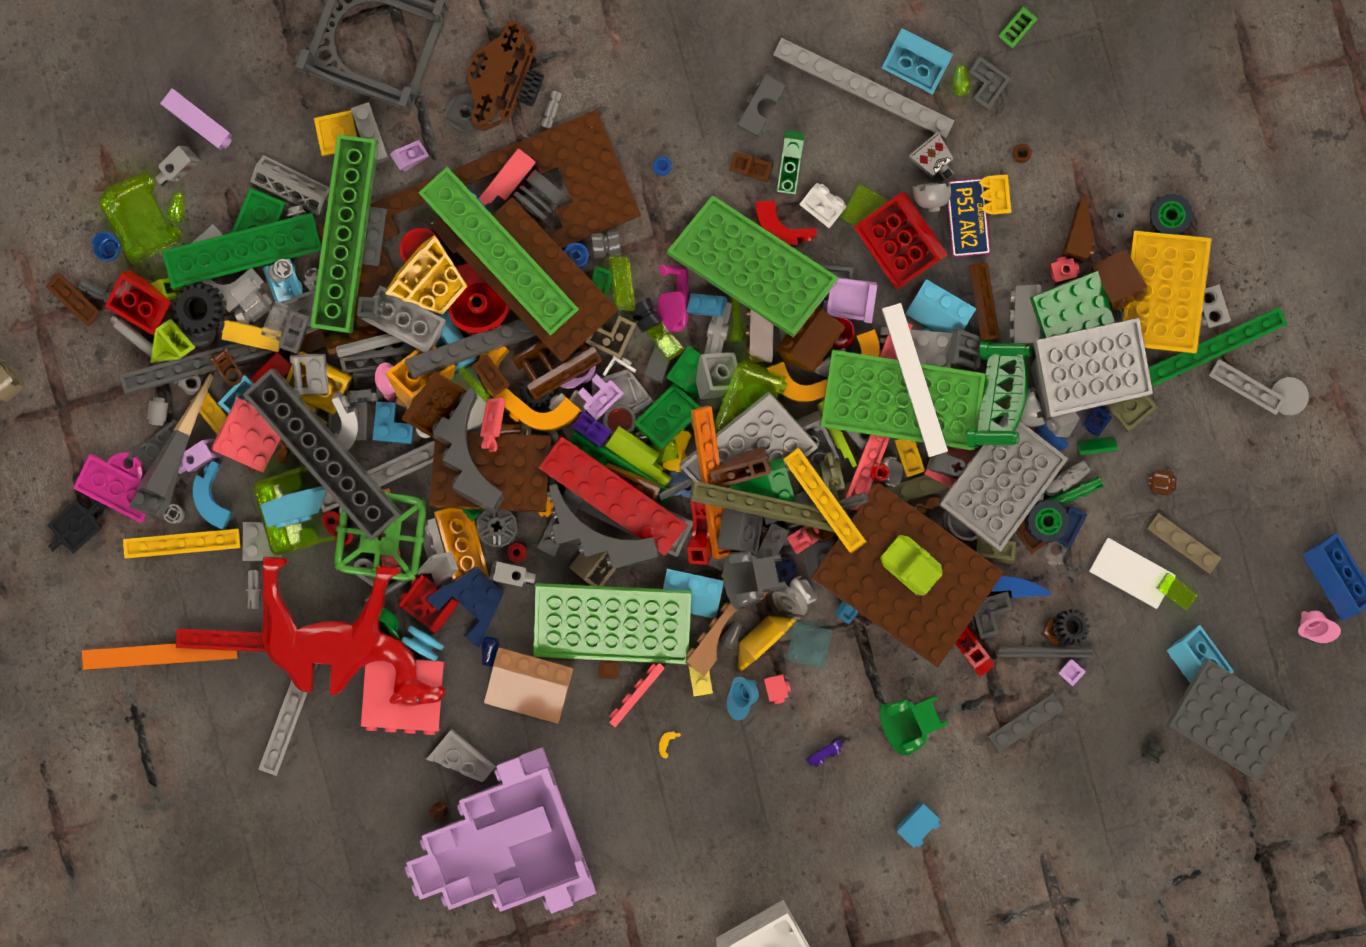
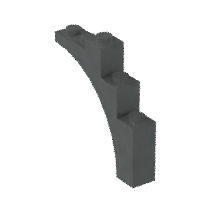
[432,388,504,514]
[547,484,659,569]

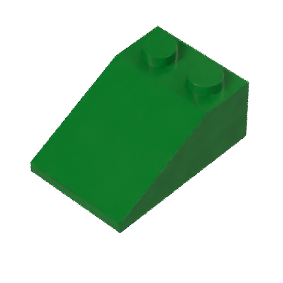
[730,458,796,502]

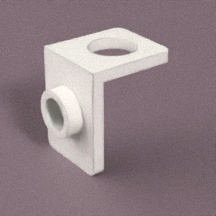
[603,357,636,377]

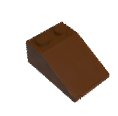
[1062,196,1095,262]

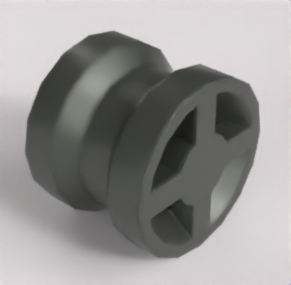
[1141,742,1165,764]

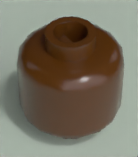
[1148,469,1177,496]

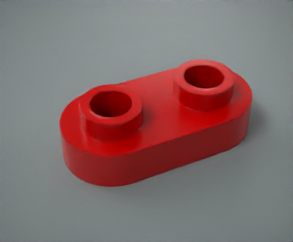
[322,511,354,546]

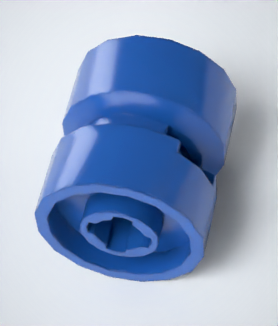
[564,243,589,269]

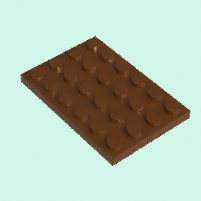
[429,432,552,512]

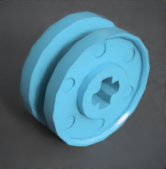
[401,626,444,661]

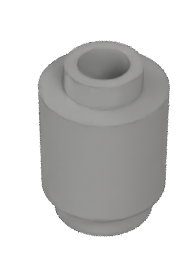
[147,397,168,426]

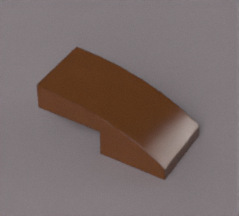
[729,152,774,182]

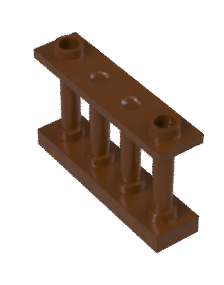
[511,341,602,400]

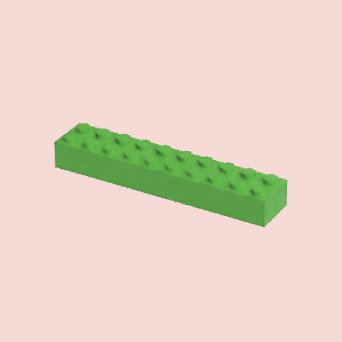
[311,134,379,333]

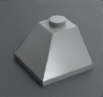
[696,352,744,399]

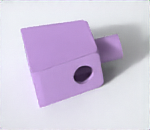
[178,439,222,474]

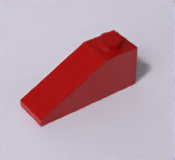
[955,627,995,677]

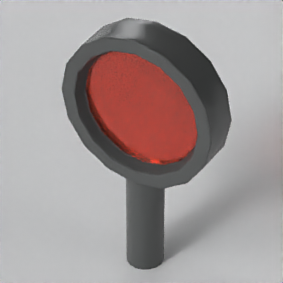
[603,397,653,435]

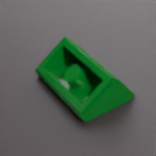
[1076,437,1119,456]

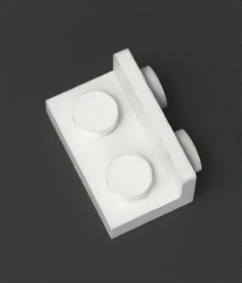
[799,183,847,228]

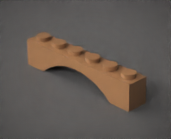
[685,592,768,677]

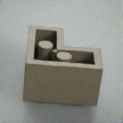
[585,316,637,360]

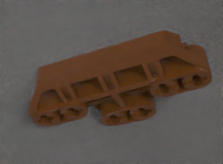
[466,21,536,131]

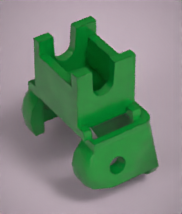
[880,695,949,756]

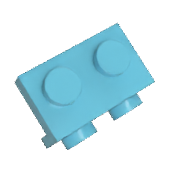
[263,258,303,304]

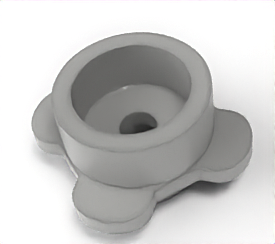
[287,205,307,218]

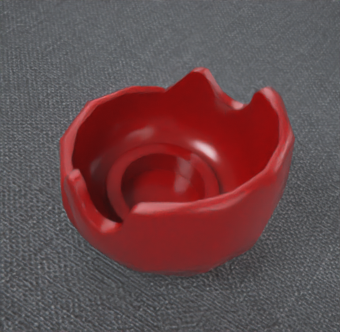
[832,317,855,349]

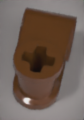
[209,347,242,385]

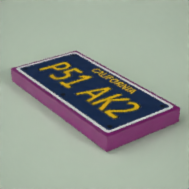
[945,178,991,258]

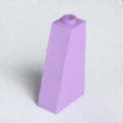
[160,89,233,150]

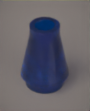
[481,637,500,666]

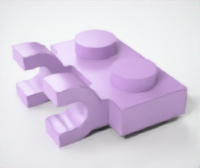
[578,374,624,420]

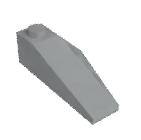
[1030,358,1080,438]

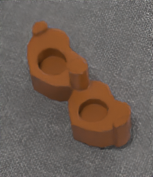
[276,439,289,463]
[914,497,941,514]

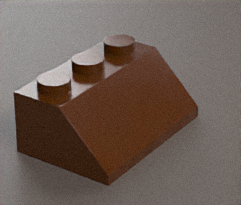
[776,308,846,372]

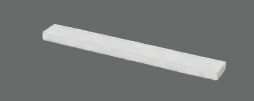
[882,303,948,457]

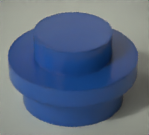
[653,156,672,176]

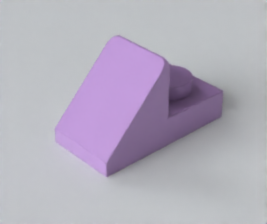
[390,140,429,172]

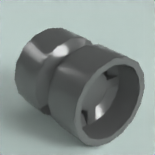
[592,231,621,259]

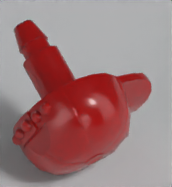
[448,264,510,335]

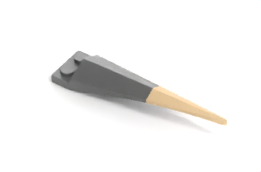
[129,373,213,519]

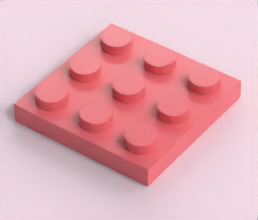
[211,397,281,473]

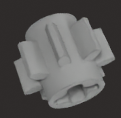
[303,268,318,291]

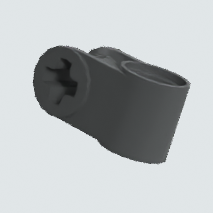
[927,453,966,478]

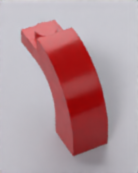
[756,200,817,247]
[687,497,712,565]

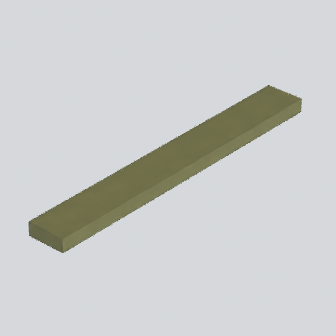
[690,481,835,532]

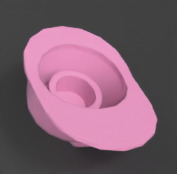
[375,362,398,403]
[1298,611,1341,643]

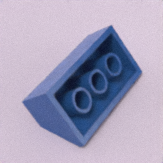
[1302,533,1366,621]

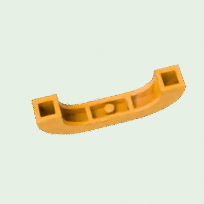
[765,329,880,402]
[479,346,582,432]

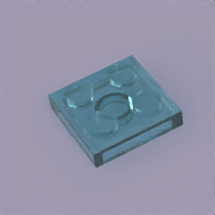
[786,622,832,668]

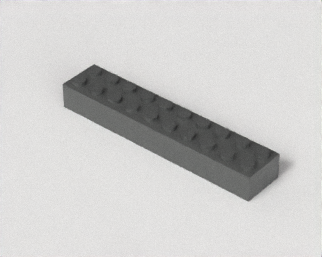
[242,368,403,541]

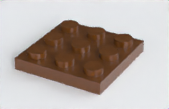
[401,371,467,439]

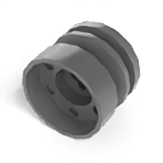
[513,170,565,221]
[477,510,519,547]

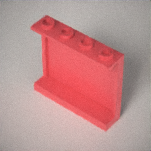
[361,659,445,735]

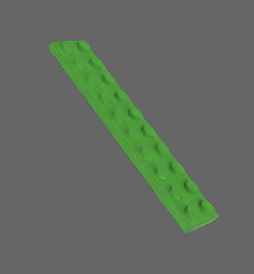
[419,167,579,336]

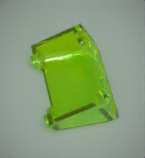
[99,171,182,265]
[714,360,788,434]

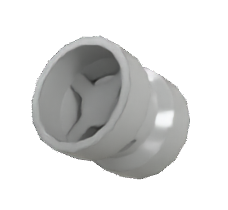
[268,259,292,282]
[163,504,185,524]

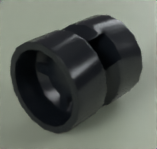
[628,298,663,333]

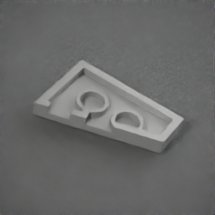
[427,729,496,782]

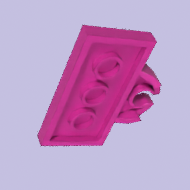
[73,452,147,524]

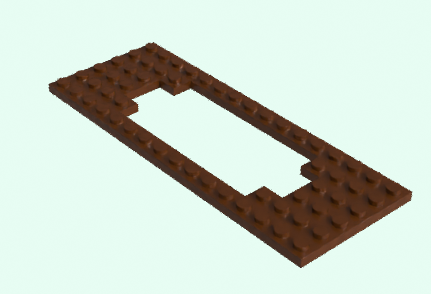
[316,110,641,329]

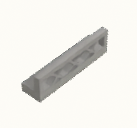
[250,155,330,216]

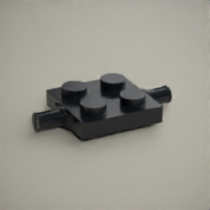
[47,499,102,554]

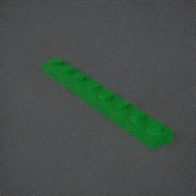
[1148,307,1288,387]

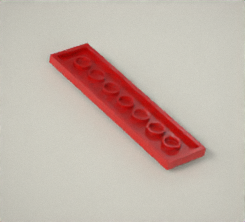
[539,436,687,556]

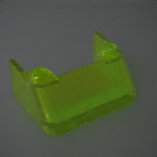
[254,467,336,555]

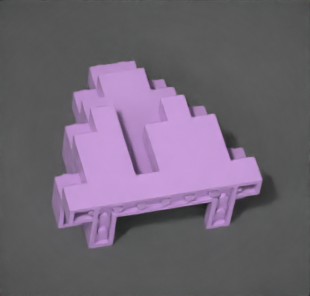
[405,747,597,914]

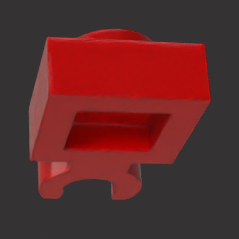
[413,586,439,619]

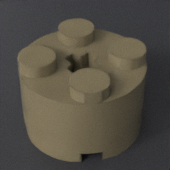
[0,358,26,402]

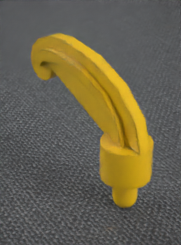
[659,731,681,758]

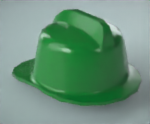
[379,608,400,641]

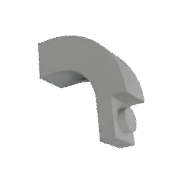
[332,391,360,450]

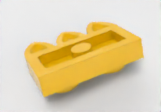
[979,175,1011,215]

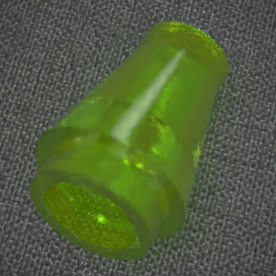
[952,66,971,96]
[166,193,185,223]

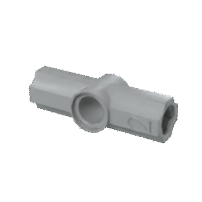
[704,302,732,354]

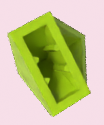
[150,319,195,363]

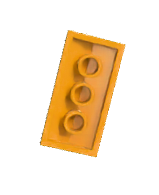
[434,508,489,582]

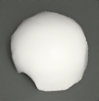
[790,576,817,605]

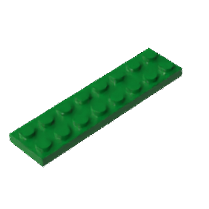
[161,213,322,289]

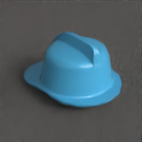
[726,676,759,721]

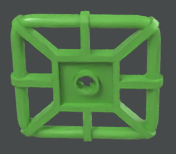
[334,491,427,581]

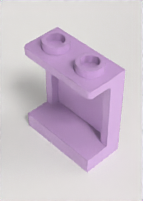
[823,277,877,323]

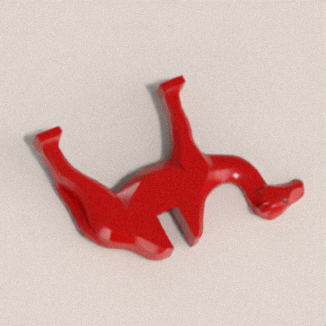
[261,556,445,707]

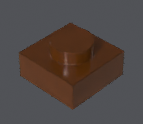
[1040,618,1060,645]
[599,660,619,679]

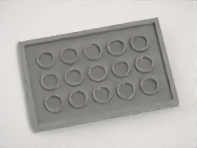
[1033,318,1153,417]
[679,392,818,510]
[938,414,1068,551]

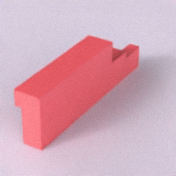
[478,148,536,206]

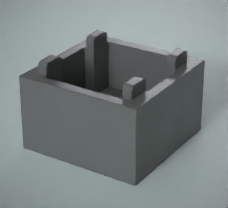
[717,509,763,555]

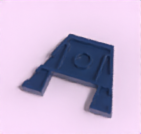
[425,566,504,647]

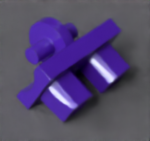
[572,411,612,447]

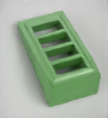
[998,6,1038,48]

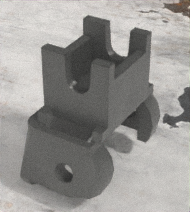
[723,552,787,610]

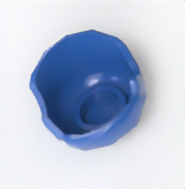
[91,231,122,262]

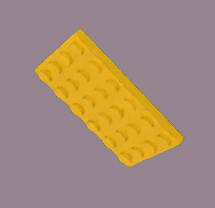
[1122,231,1212,354]

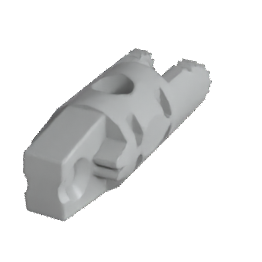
[1045,461,1090,496]

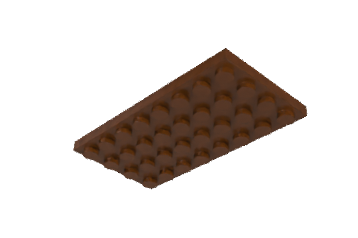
[456,197,619,363]

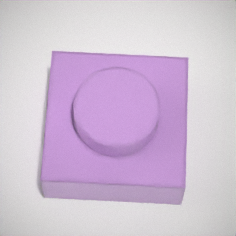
[1058,659,1085,686]

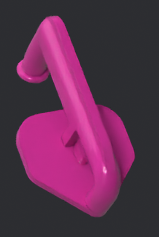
[658,265,689,332]

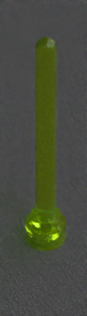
[729,297,744,342]

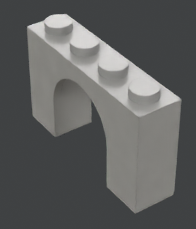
[192,225,266,314]

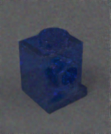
[1081,406,1112,437]
[776,559,797,585]

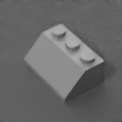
[1009,285,1041,346]

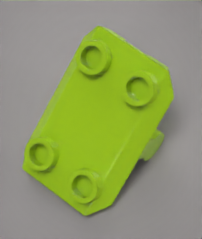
[880,535,943,596]

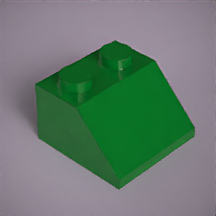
[666,346,701,400]

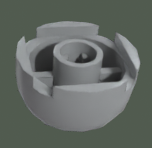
[912,182,951,212]
[1020,387,1046,427]

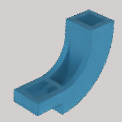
[193,461,233,530]

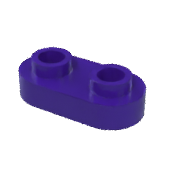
[806,740,843,767]

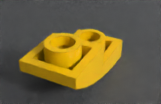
[663,431,691,472]

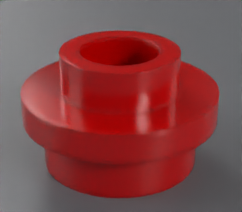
[870,463,889,482]
[507,543,527,562]

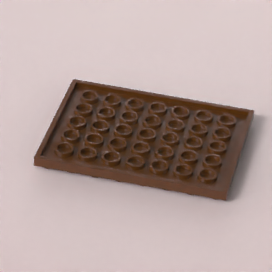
[811,482,1004,668]

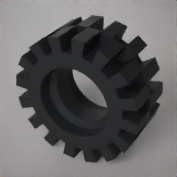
[518,69,544,107]
[519,373,554,408]
[1052,609,1090,645]

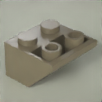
[569,551,616,586]

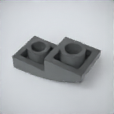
[644,338,677,383]

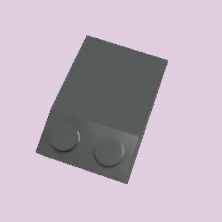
[796,410,844,477]

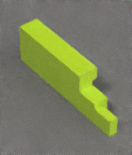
[817,401,857,468]
[605,426,671,486]

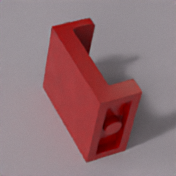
[398,575,459,634]

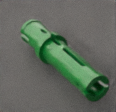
[1046,476,1104,505]

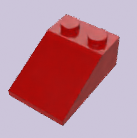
[105,270,171,336]

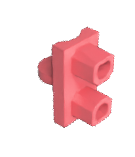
[786,526,819,554]

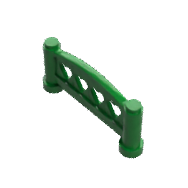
[966,341,1032,448]

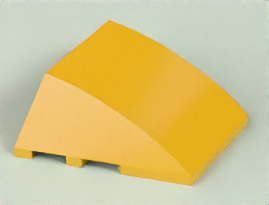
[385,235,467,315]
[738,616,797,672]

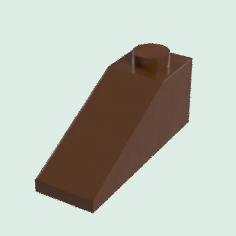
[709,446,771,487]

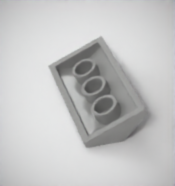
[361,285,446,352]

